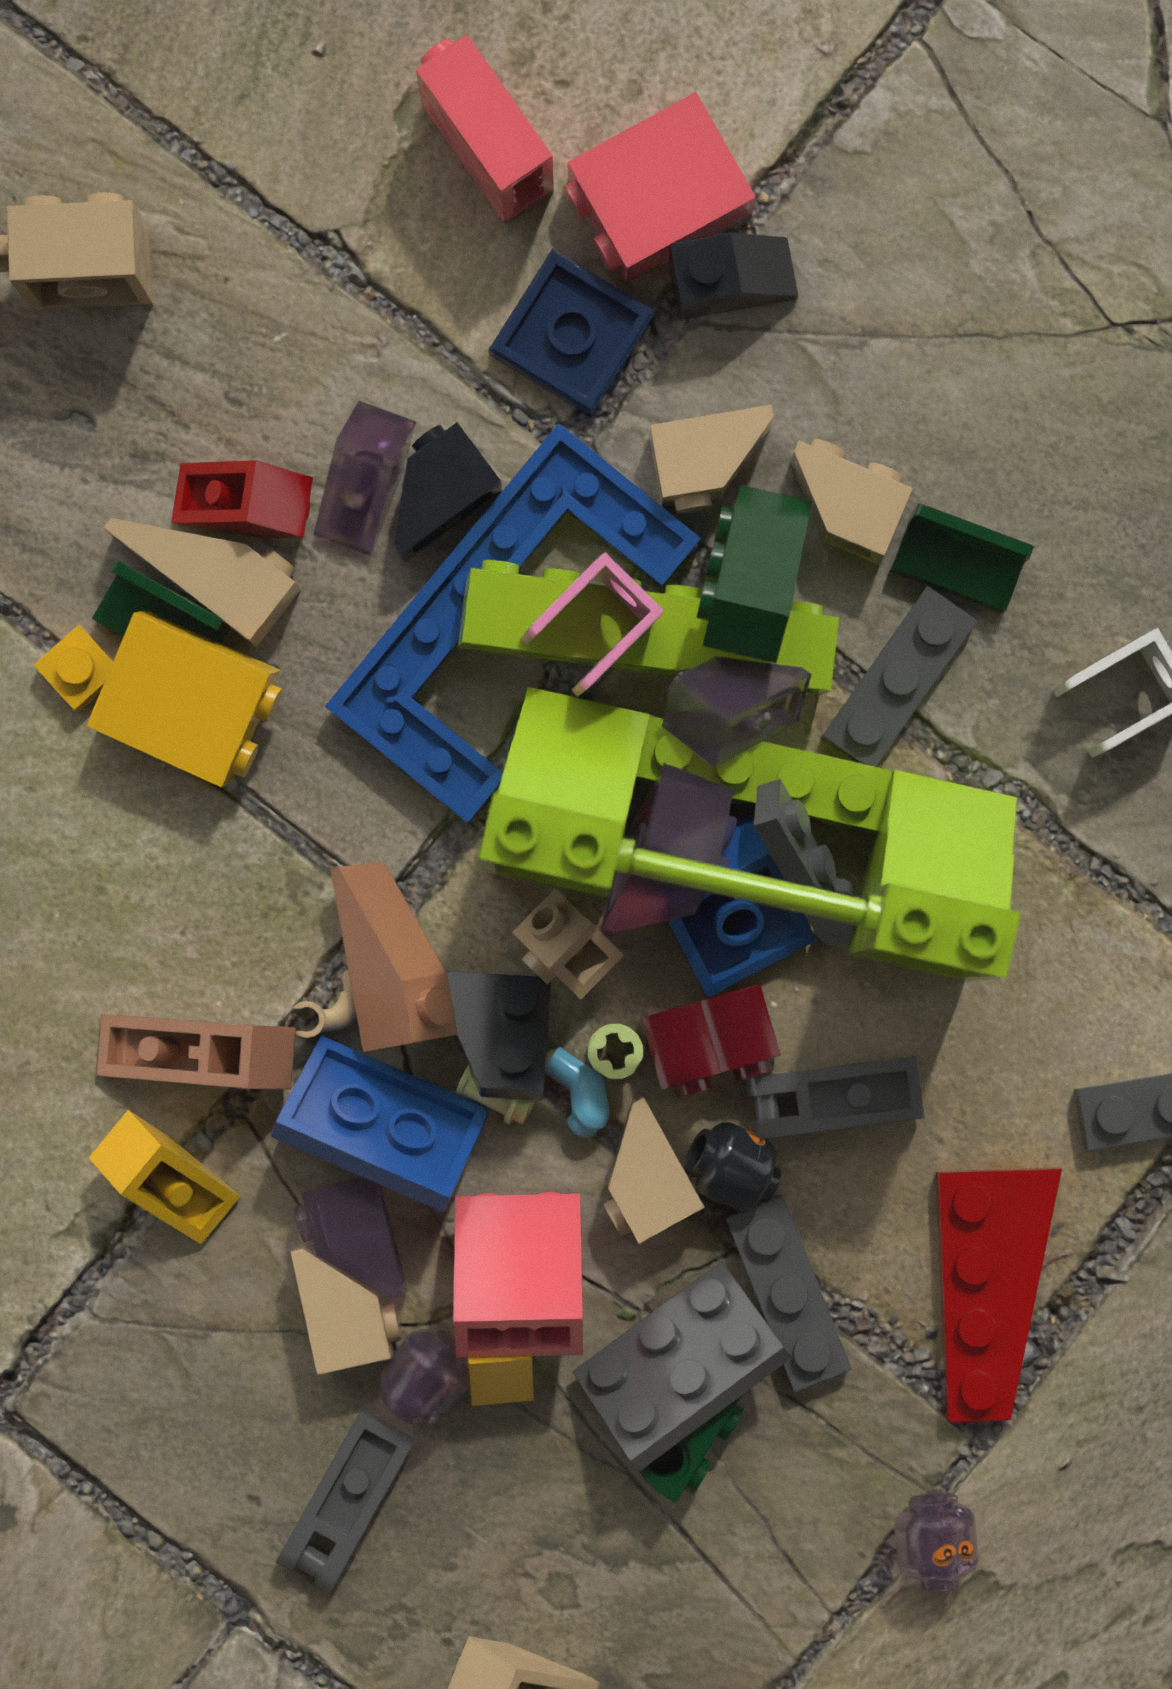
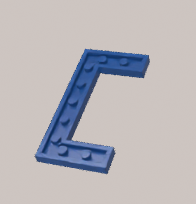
[325,423,701,824]

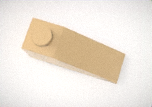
[103,518,301,647]

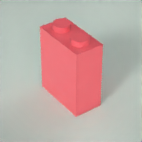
[416,34,554,224]
[563,92,756,283]
[453,1192,583,1358]

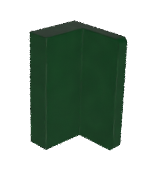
[890,503,1034,613]
[92,559,231,643]

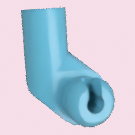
[545,1047,610,1138]

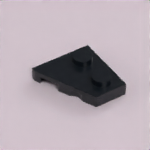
[446,971,551,1101]

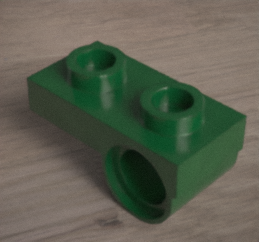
[640,1395,744,1503]

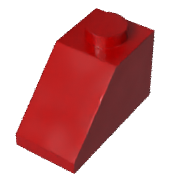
[171,460,313,538]

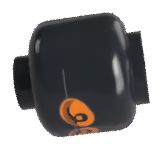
[684,1122,781,1213]

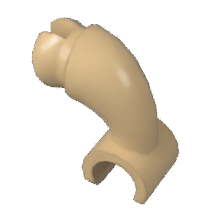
[292,970,357,1039]

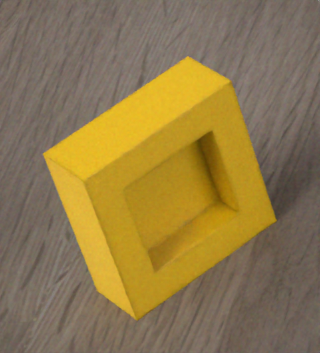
[33,624,113,713]

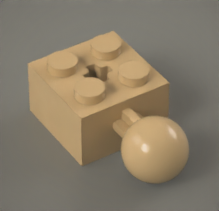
[0,193,153,310]

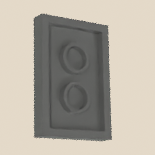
[572,1261,792,1471]

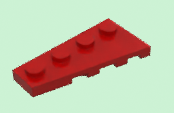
[936,1167,1062,1422]

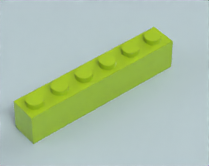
[458,560,839,696]

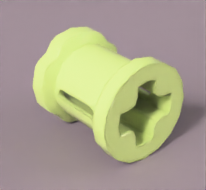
[588,1023,643,1079]

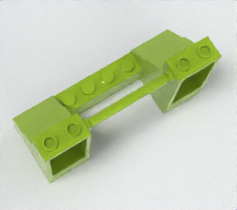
[479,687,1021,982]

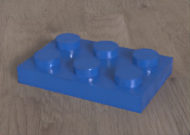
[271,1035,490,1212]

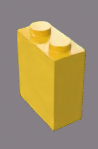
[86,610,283,787]

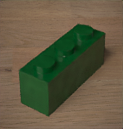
[696,485,812,663]

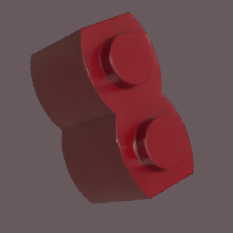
[641,984,781,1098]

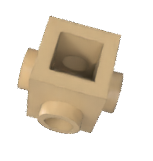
[512,889,624,1000]

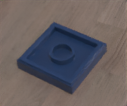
[488,248,656,418]

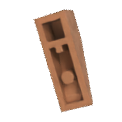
[330,861,458,1052]
[97,1014,295,1090]

